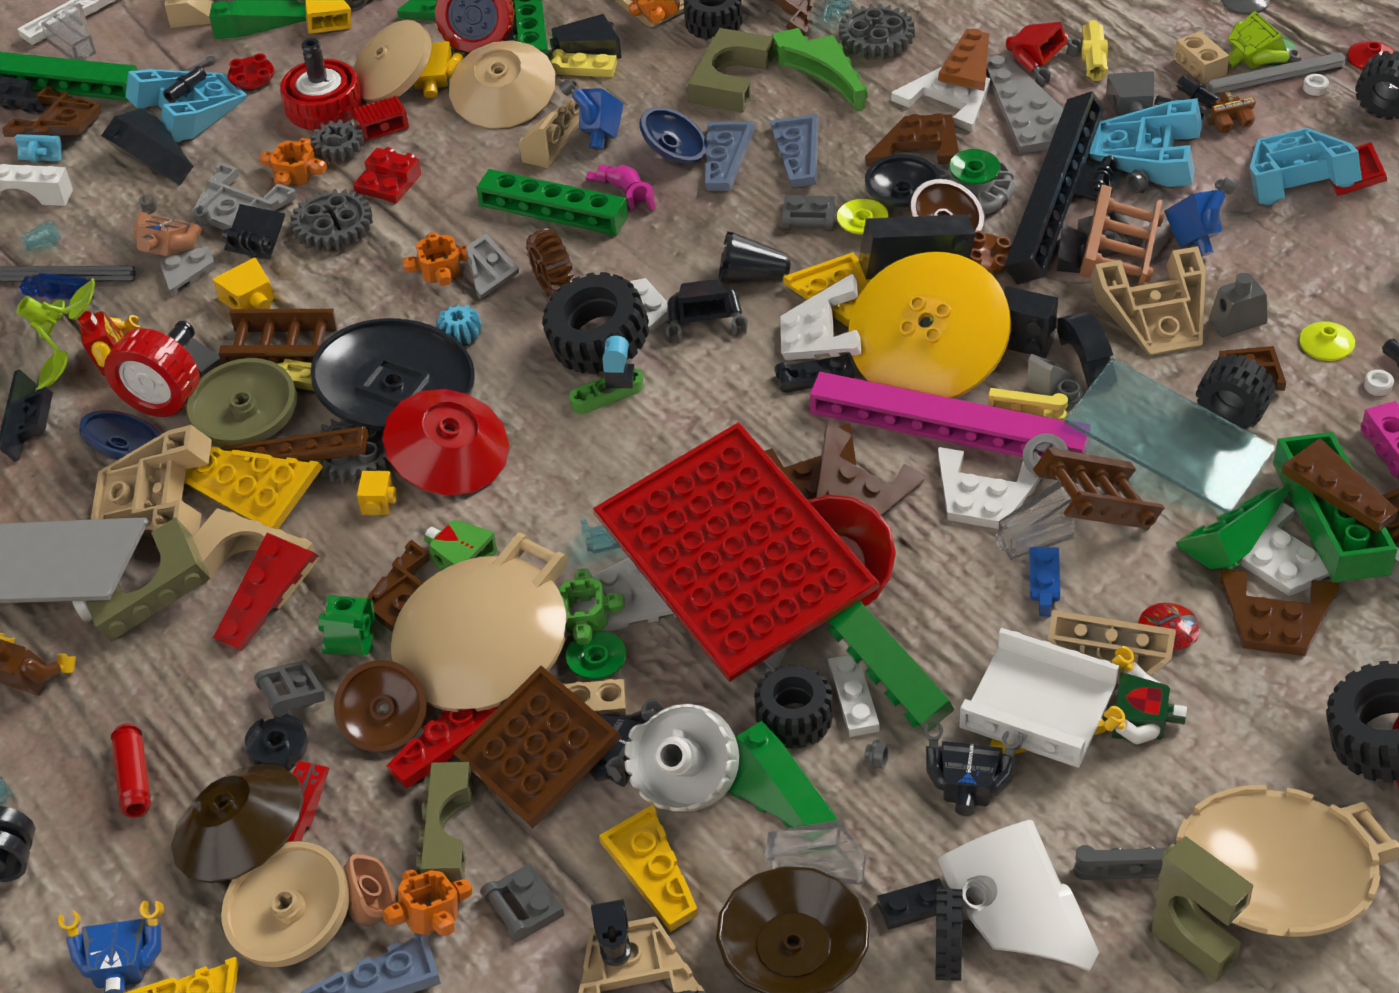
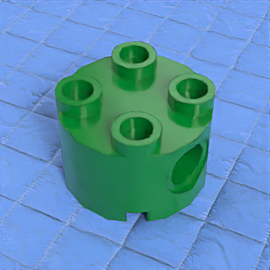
[318,595,375,656]

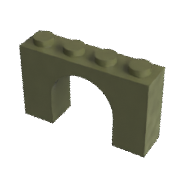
[686,28,774,112]
[86,517,211,642]
[1152,836,1253,982]

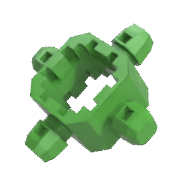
[558,568,625,645]

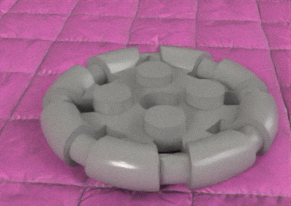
[935,161,1015,215]

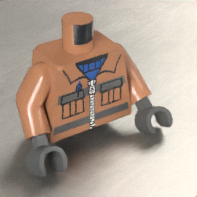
[133,195,211,256]

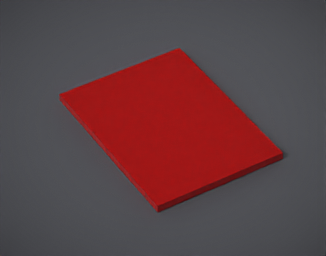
[593,422,879,682]

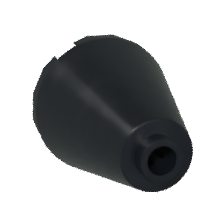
[719,231,791,283]

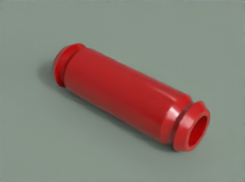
[111,724,151,818]

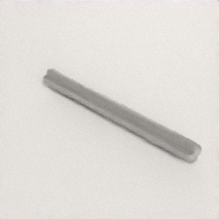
[1207,52,1345,94]

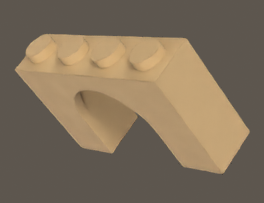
[192,508,317,609]

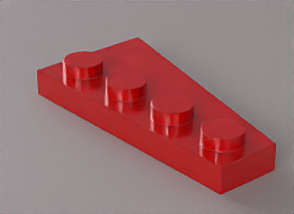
[213,532,319,651]
[386,707,498,789]

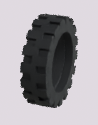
[935,888,963,981]

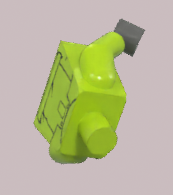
[1228,11,1302,69]

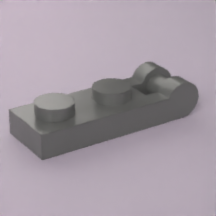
[1074,845,1166,880]

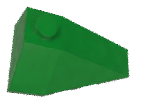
[1176,484,1291,570]
[728,721,839,841]

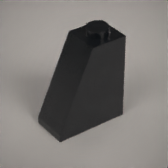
[550,14,622,59]

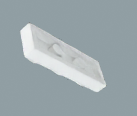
[828,655,879,737]

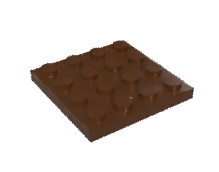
[453,666,622,829]

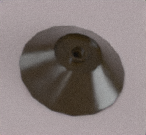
[171,764,304,884]
[716,866,870,993]

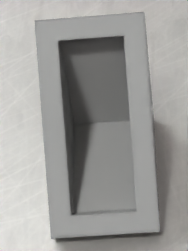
[1027,354,1075,396]

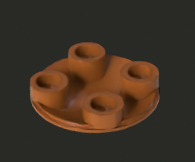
[970,230,1012,273]

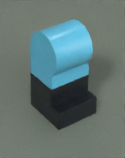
[603,336,635,389]

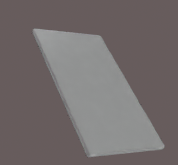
[0,517,149,603]

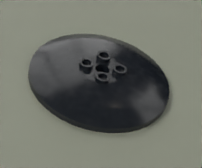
[311,318,475,432]

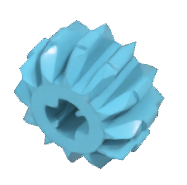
[436,303,482,345]

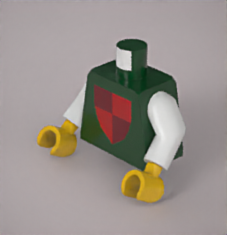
[1103,646,1187,745]

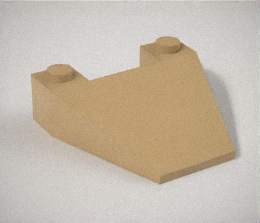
[1090,246,1206,356]
[91,425,212,539]

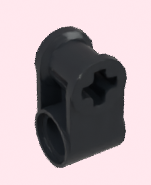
[591,899,631,966]

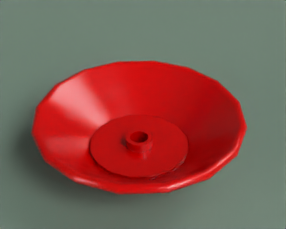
[382,389,509,496]
[808,494,896,607]

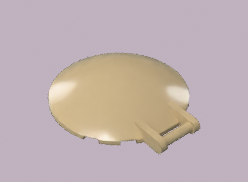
[391,532,569,712]
[1176,785,1399,937]

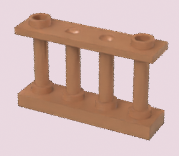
[1079,185,1165,286]

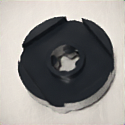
[245,714,309,771]

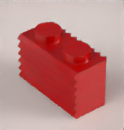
[352,95,409,142]

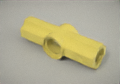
[1082,20,1108,81]

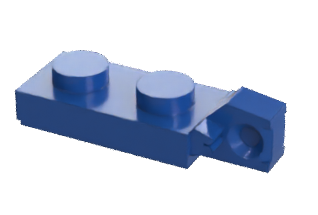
[1029,547,1060,617]

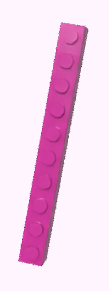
[810,372,1090,457]

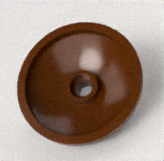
[909,179,984,231]
[334,660,427,753]

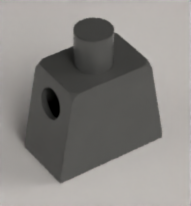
[1106,71,1154,116]
[1209,273,1268,338]

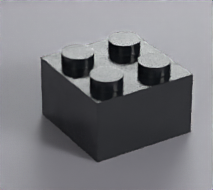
[1003,286,1058,358]

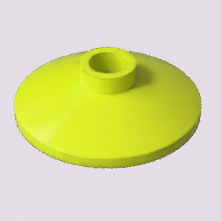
[837,199,888,234]
[1299,322,1355,361]

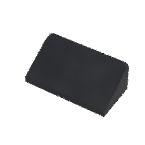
[1057,224,1088,273]

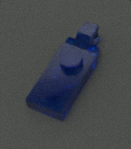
[19,273,94,303]

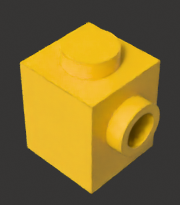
[357,471,396,515]

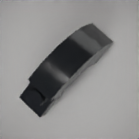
[1056,311,1117,391]

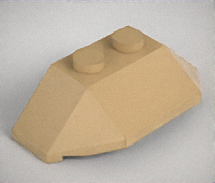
[1048,610,1176,684]

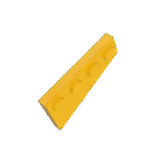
[599,804,698,932]

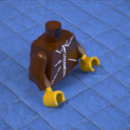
[0,633,76,696]

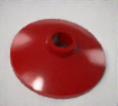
[1347,41,1395,70]

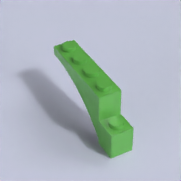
[772,28,868,111]

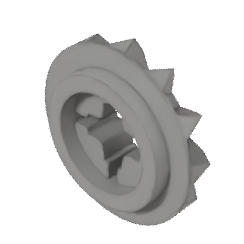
[1023,433,1068,479]

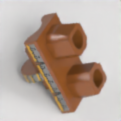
[1206,91,1256,133]

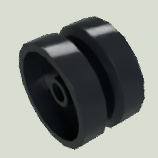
[0,806,36,882]

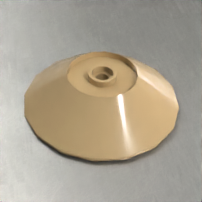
[449,41,555,129]

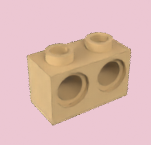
[1174,31,1229,84]
[564,679,627,716]

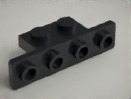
[0,76,45,114]
[0,369,53,462]

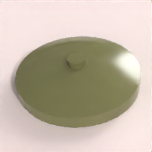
[187,358,297,447]

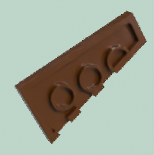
[1281,439,1398,533]

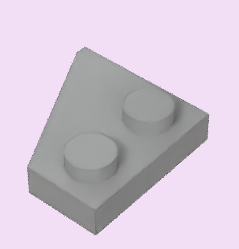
[465,233,519,300]
[159,246,216,297]

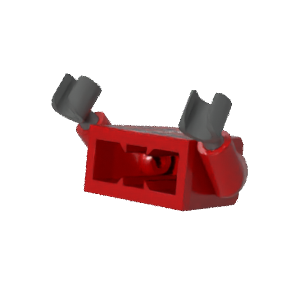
[1006,22,1082,87]

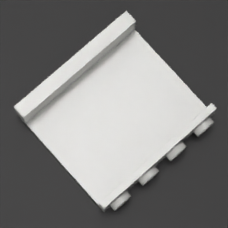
[959,628,1119,768]

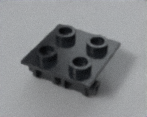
[1074,155,1122,200]
[222,204,286,260]

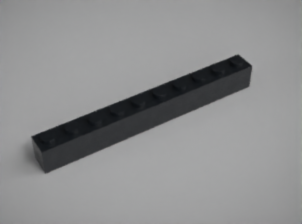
[1004,91,1105,284]

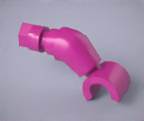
[586,164,656,211]

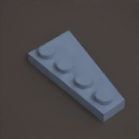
[770,114,819,188]
[705,121,755,192]
[301,933,441,993]

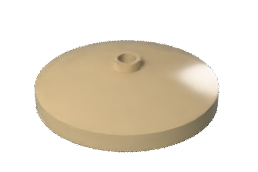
[353,20,432,104]
[221,841,350,967]

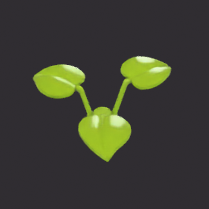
[16,278,95,390]

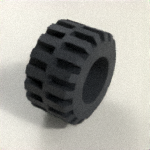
[683,0,743,40]
[1355,51,1399,120]
[1196,354,1275,430]
[754,664,833,748]

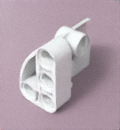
[937,820,1099,971]

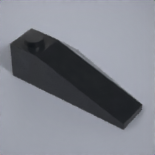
[101,108,194,186]

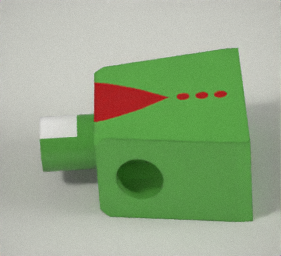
[424,520,498,571]

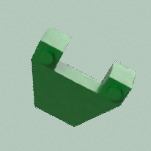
[209,0,306,39]

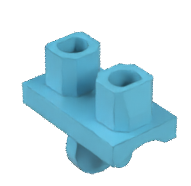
[15,134,62,162]

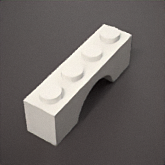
[0,164,73,206]

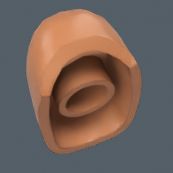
[343,854,396,926]

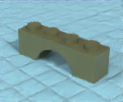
[416,762,473,883]

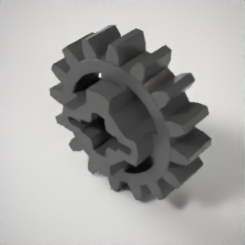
[310,120,364,162]

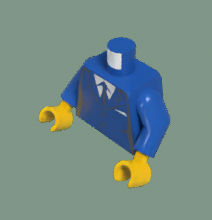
[58,901,164,993]

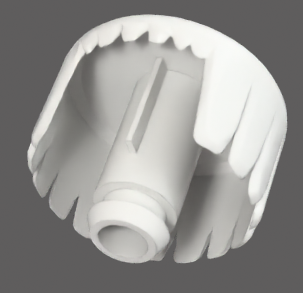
[624,704,739,812]

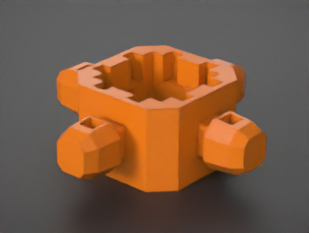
[628,0,680,24]
[259,138,327,186]
[402,232,468,286]
[383,869,472,936]

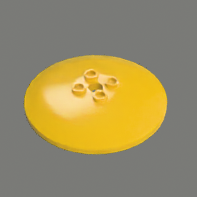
[848,252,1011,399]

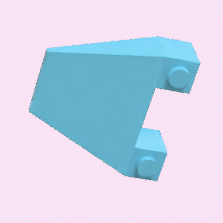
[126,69,247,142]
[1090,98,1202,187]
[1250,128,1362,205]

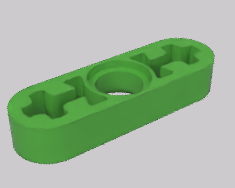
[569,368,644,414]

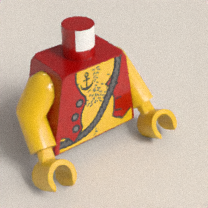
[78,311,141,376]

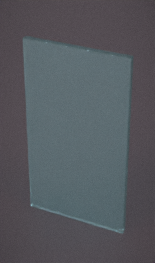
[1064,358,1275,513]

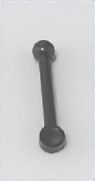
[184,56,216,71]

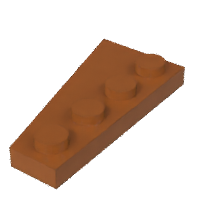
[938,29,989,91]

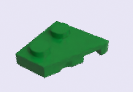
[397,0,437,21]

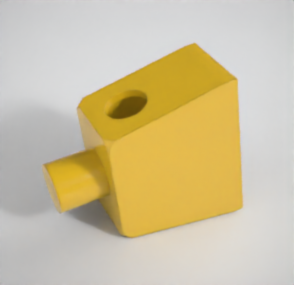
[305,0,351,34]
[212,257,274,309]

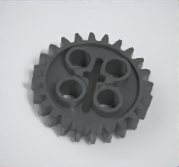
[839,4,915,59]
[290,189,373,251]
[314,419,393,484]

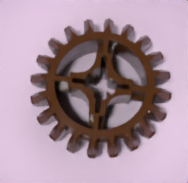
[526,229,575,296]

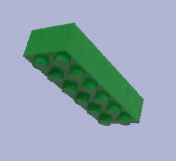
[1273,432,1398,583]

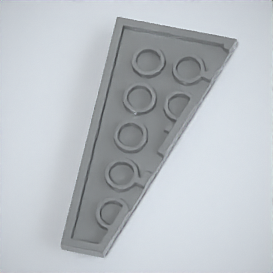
[986,55,1064,154]

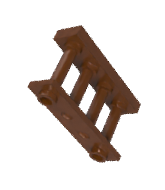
[219,308,338,364]
[1033,448,1165,529]

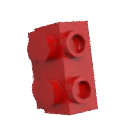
[353,147,421,204]

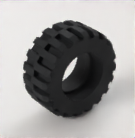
[542,272,649,374]
[1326,661,1399,783]

